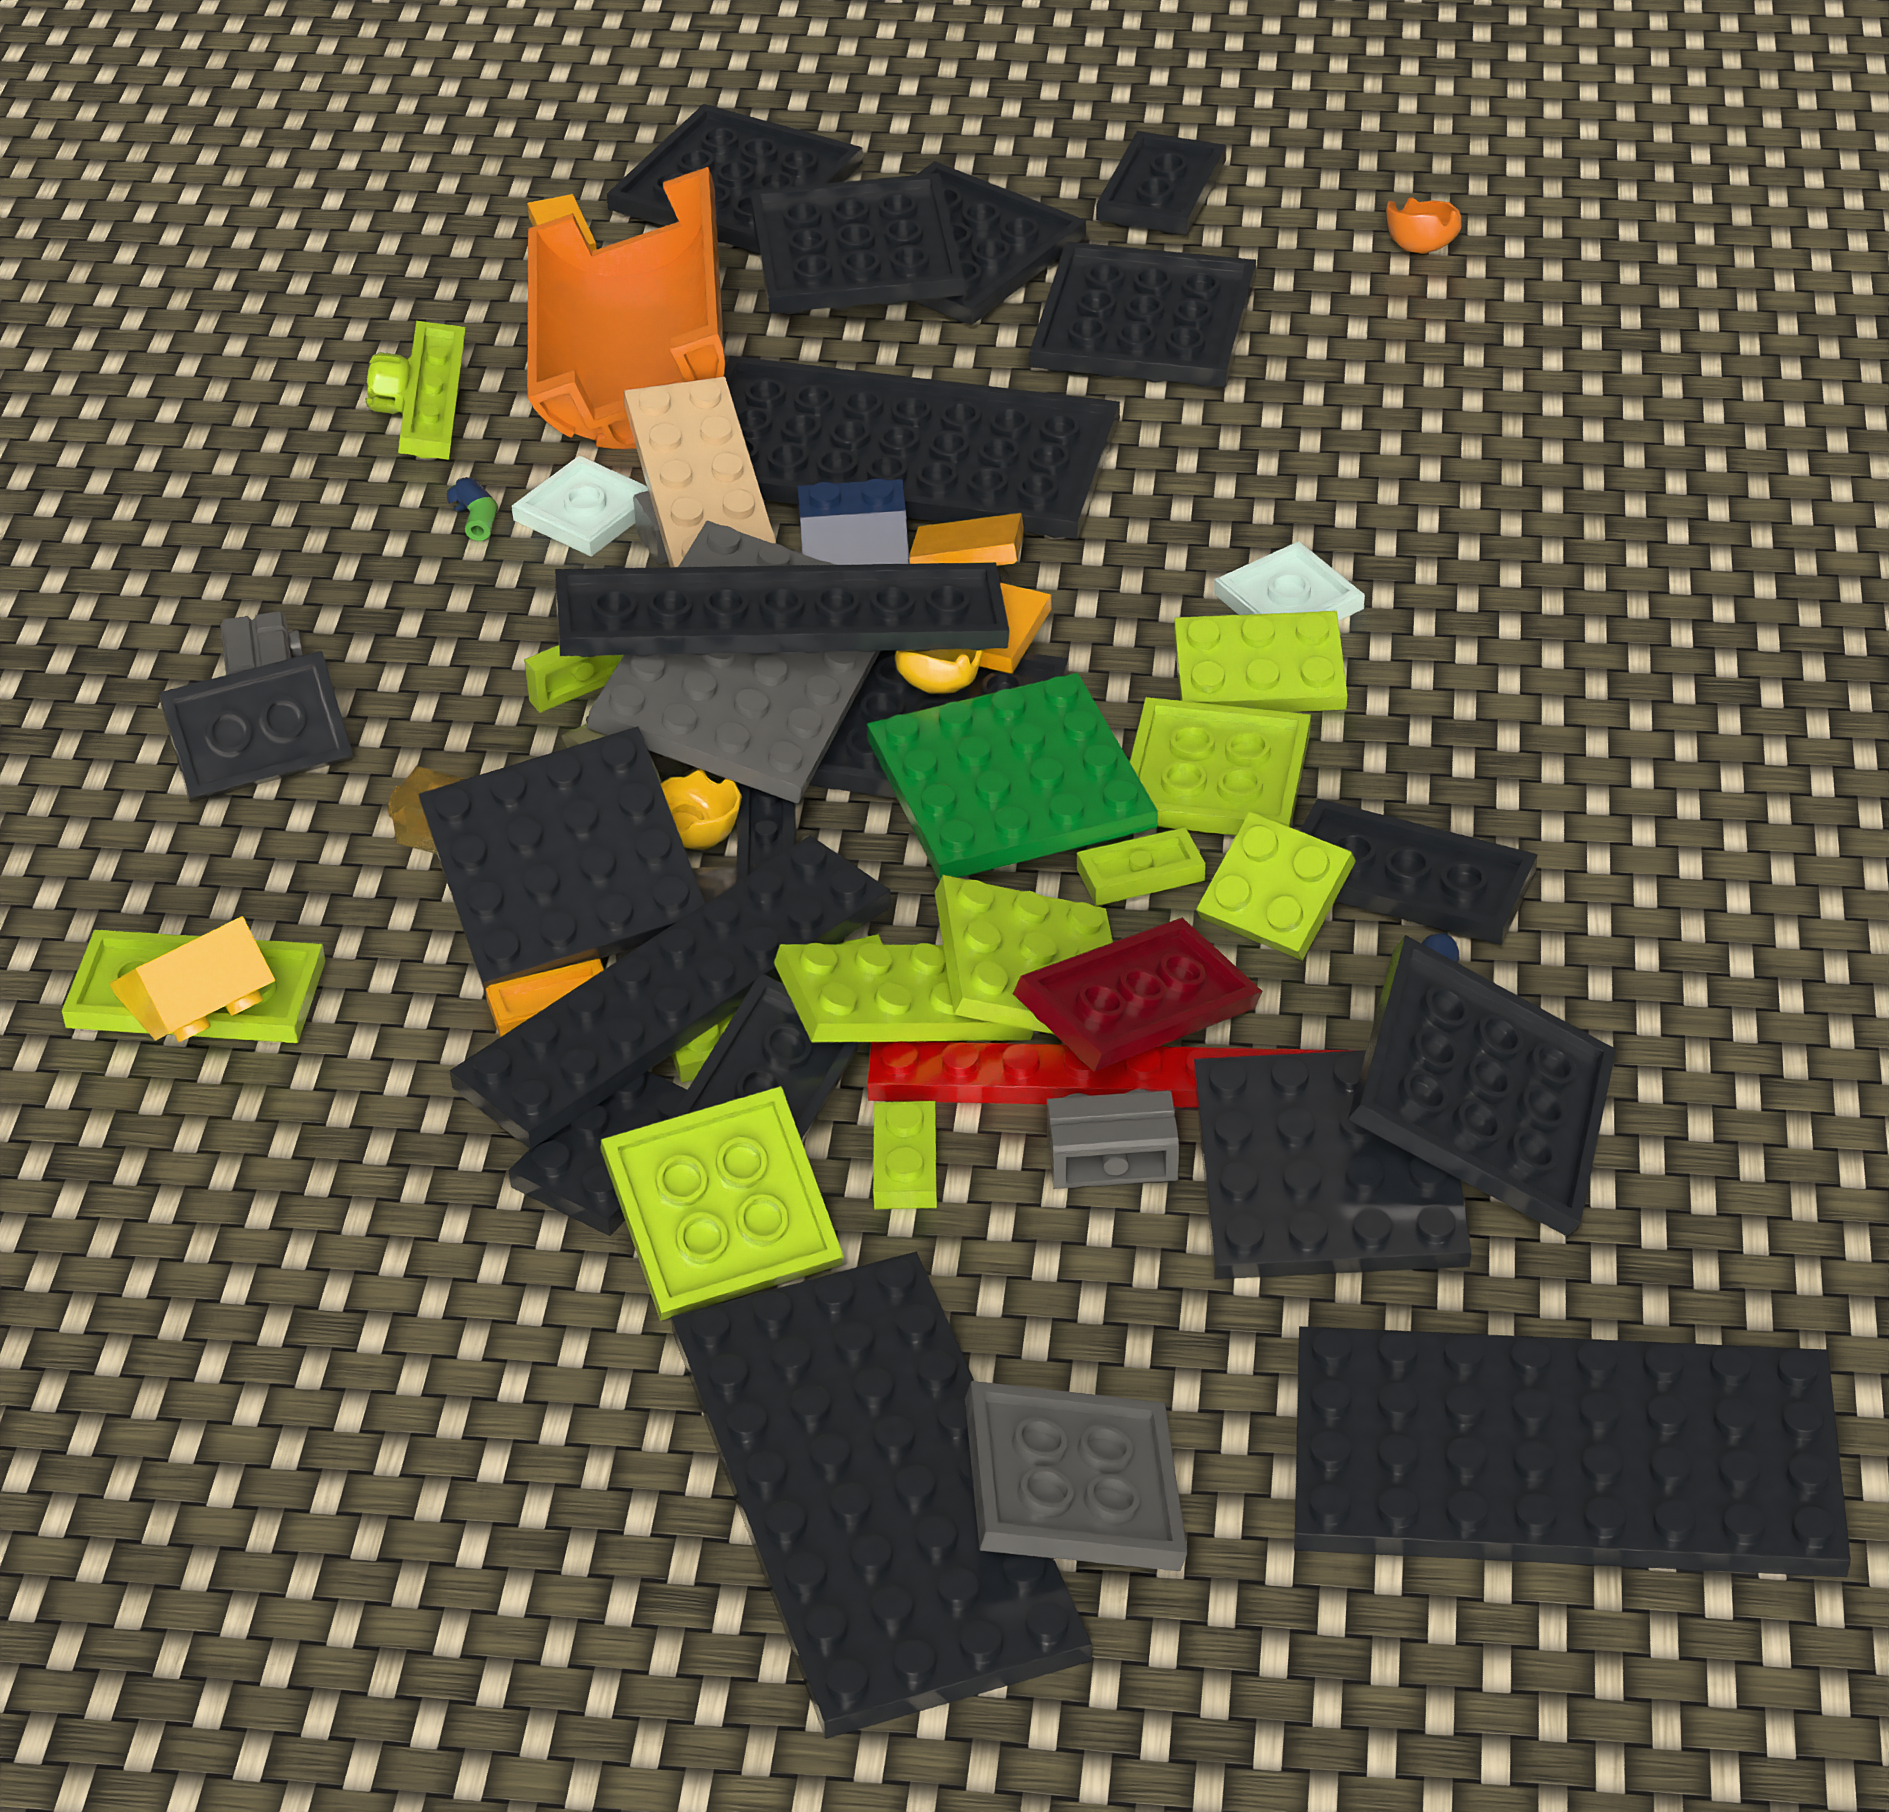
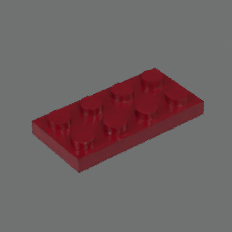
[1013,917,1263,1072]

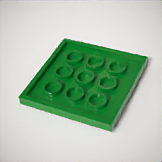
[867,673,1158,882]

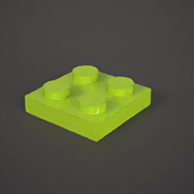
[1196,811,1356,961]

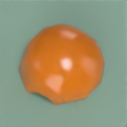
[1386,197,1461,254]

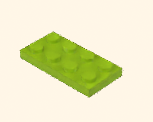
[62,930,326,1043]
[774,943,1034,1042]

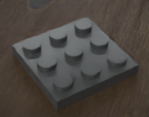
[965,1381,1187,1571]

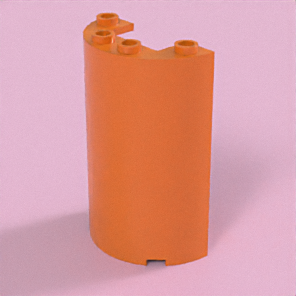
[527,167,725,449]

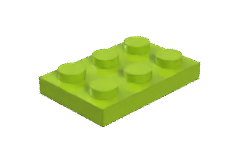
[1174,611,1348,712]

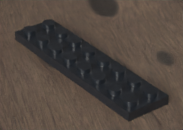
[555,562,1009,657]
[450,835,891,1150]

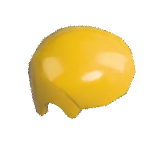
[895,649,983,694]
[660,769,742,850]

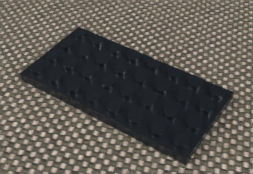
[724,356,1120,539]
[671,1251,1092,1739]
[1294,1326,1851,1577]

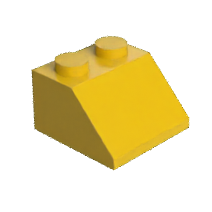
[109,916,276,1043]

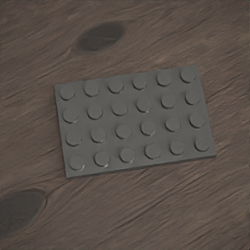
[587,520,880,804]

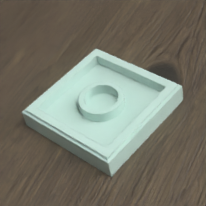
[512,455,648,557]
[1214,541,1365,621]

